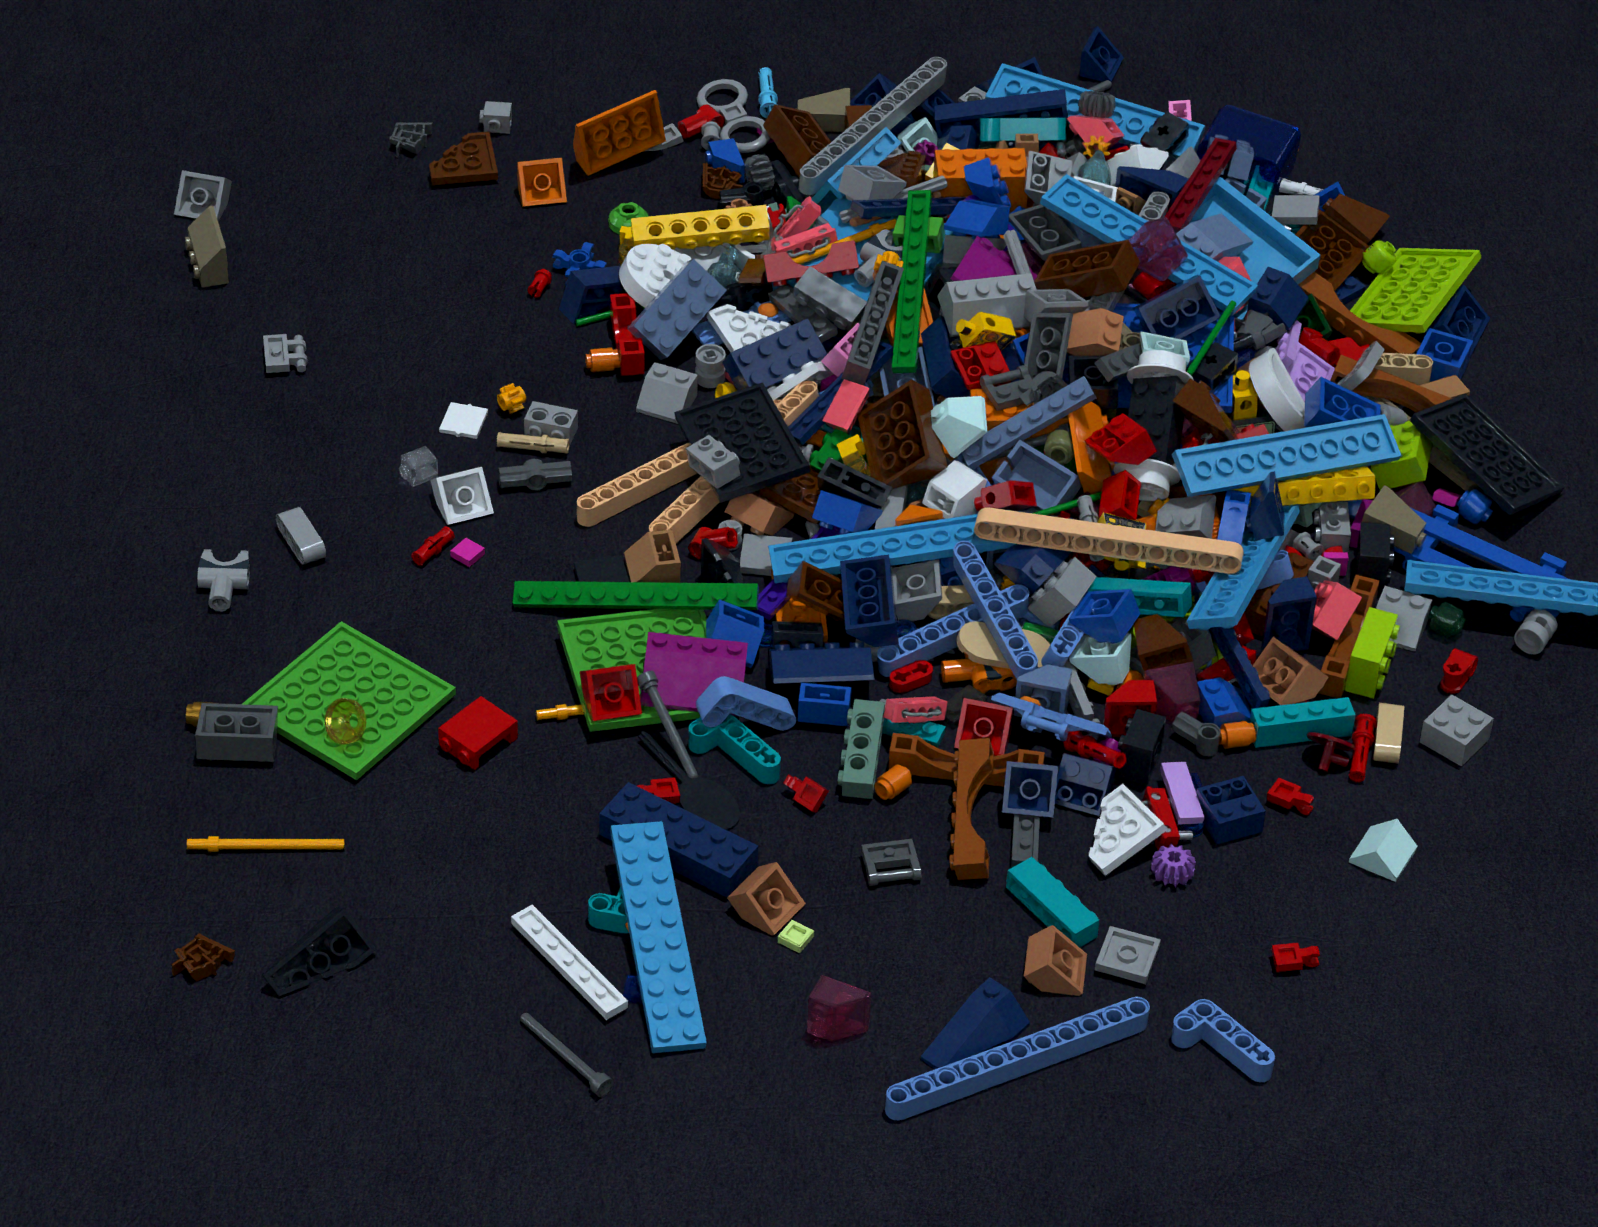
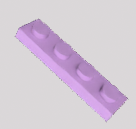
[1275,320,1302,369]

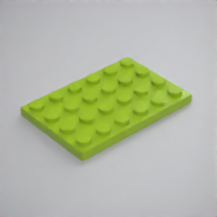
[1350,248,1481,334]

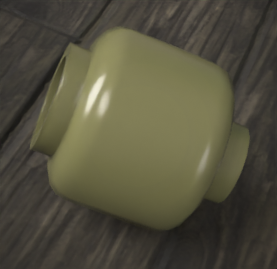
[1044,430,1074,465]

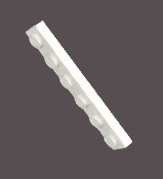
[511,905,628,1020]

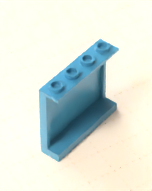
[812,127,901,216]

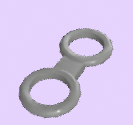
[696,79,770,153]

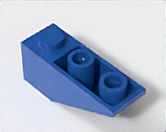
[1217,490,1251,546]

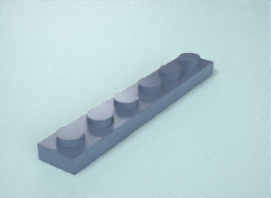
[961,376,1096,469]

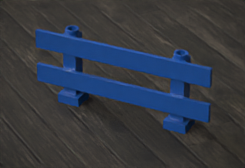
[1391,504,1571,622]

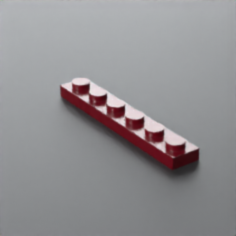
[1160,138,1237,234]

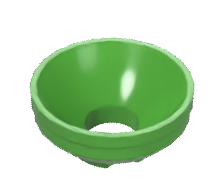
[608,202,648,235]

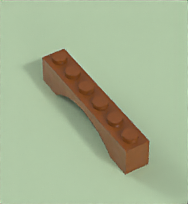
[1298,272,1421,354]
[1330,355,1452,413]
[1318,575,1379,698]
[888,733,1045,787]
[950,738,994,880]

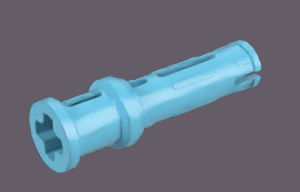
[758,67,778,118]

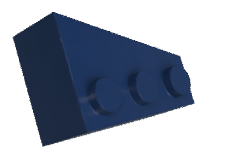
[559,266,627,324]

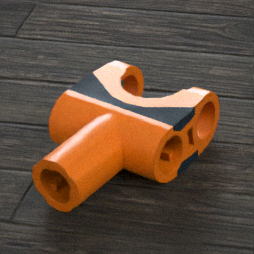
[941,652,1017,694]

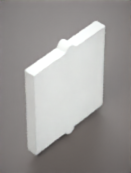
[439,402,488,439]

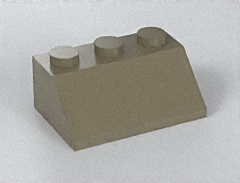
[185,206,229,287]

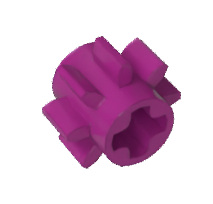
[913,140,938,166]

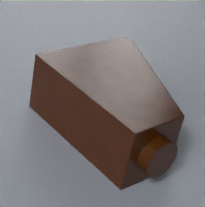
[1322,193,1390,244]
[1134,614,1193,674]

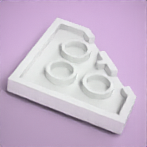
[707,304,792,352]
[767,361,834,400]
[1089,784,1167,876]

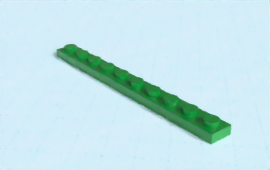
[892,190,932,373]
[513,581,759,610]

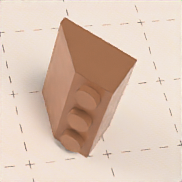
[1252,637,1329,705]

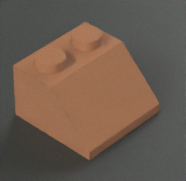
[1067,308,1124,356]
[725,492,795,536]
[727,862,806,936]
[1024,925,1087,996]

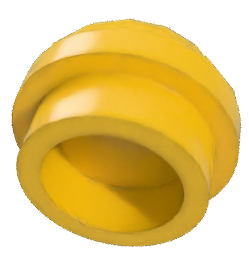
[715,382,737,398]

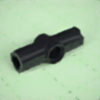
[771,160,806,205]

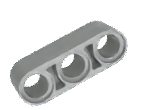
[276,507,326,565]

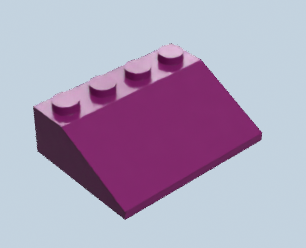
[950,236,1037,329]
[640,632,748,717]

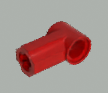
[678,104,724,139]
[1298,327,1341,366]
[688,527,738,559]

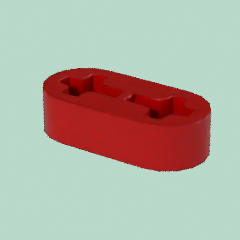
[889,660,933,693]

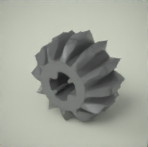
[1078,91,1116,118]
[744,154,775,192]

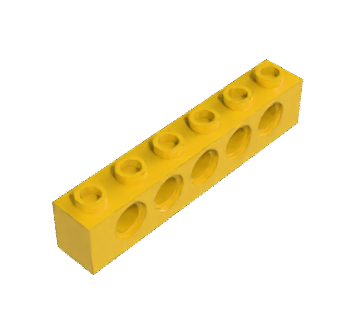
[631,205,770,250]
[1233,466,1375,508]

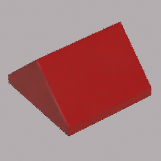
[954,698,1013,756]

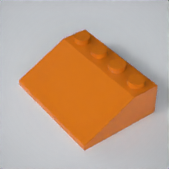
[573,90,666,176]
[1068,402,1115,505]

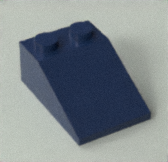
[1115,166,1189,212]

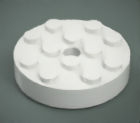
[619,244,691,308]

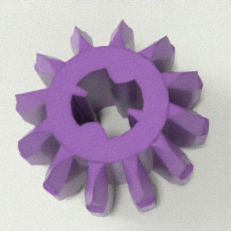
[1151,844,1196,888]

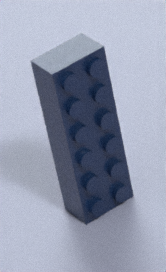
[599,782,758,898]

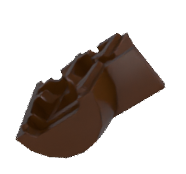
[703,163,743,199]
[171,934,235,981]

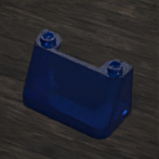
[1196,105,1301,184]

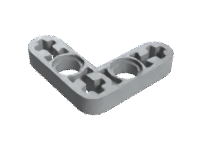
[1337,341,1385,391]

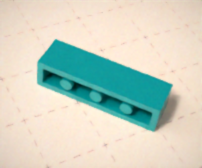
[1087,577,1192,617]
[1250,697,1355,748]
[1006,857,1099,947]

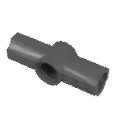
[498,459,572,490]

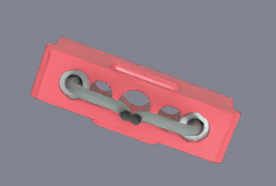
[771,196,829,251]
[773,223,838,258]
[879,697,948,723]

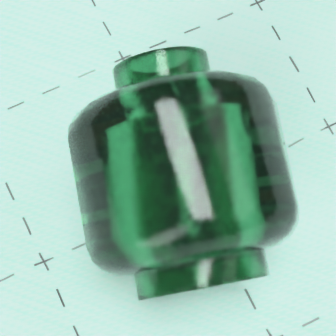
[1428,602,1466,638]

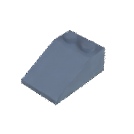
[1174,214,1253,261]

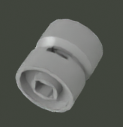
[695,344,726,388]
[1514,609,1558,654]

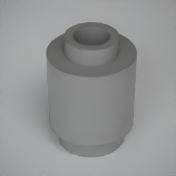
[1380,404,1408,426]

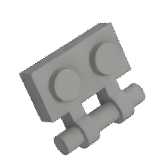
[263,334,308,373]

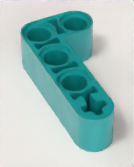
[980,118,1066,141]
[688,713,781,784]
[588,887,629,933]

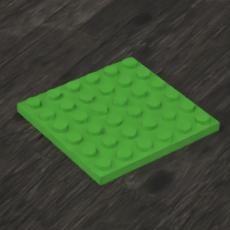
[557,609,707,732]
[242,621,456,780]

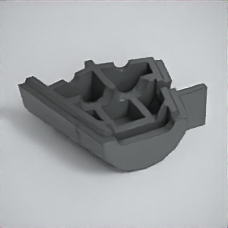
[389,123,433,158]
[1234,310,1286,350]
[1019,371,1068,406]

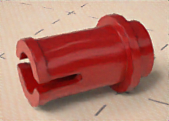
[527,269,552,297]

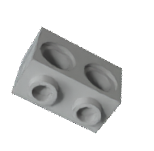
[524,401,578,446]

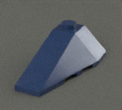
[994,518,1085,597]
[920,977,1030,1069]

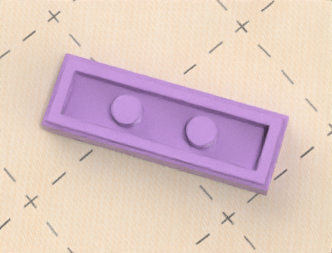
[1160,762,1204,824]

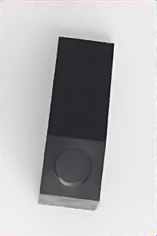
[817,457,893,509]

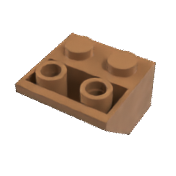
[624,529,681,583]

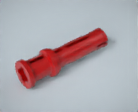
[1349,714,1377,782]
[1063,731,1126,768]

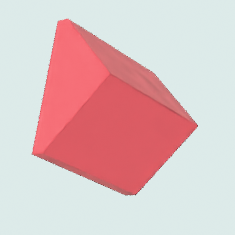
[822,379,870,435]

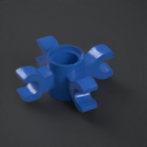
[552,242,607,286]

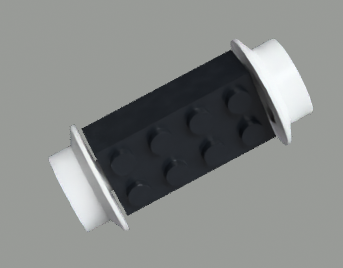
[1114,350,1193,501]

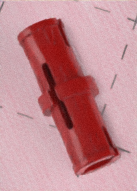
[411,526,455,566]

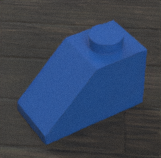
[705,138,745,183]

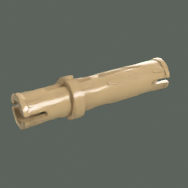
[497,432,570,454]

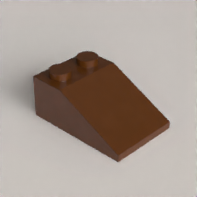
[1173,379,1238,442]

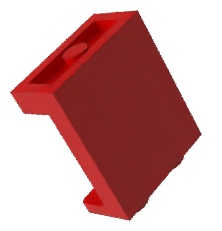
[438,696,518,770]

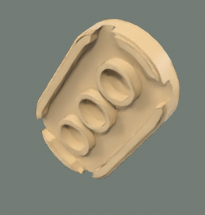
[956,621,1050,669]

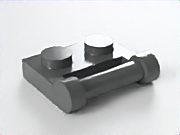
[980,365,1033,411]
[861,839,921,886]

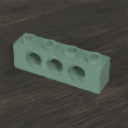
[838,699,885,799]

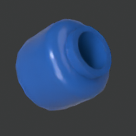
[1456,489,1493,525]

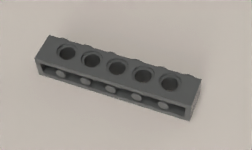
[841,260,904,385]

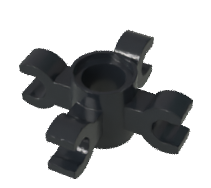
[713,282,765,310]

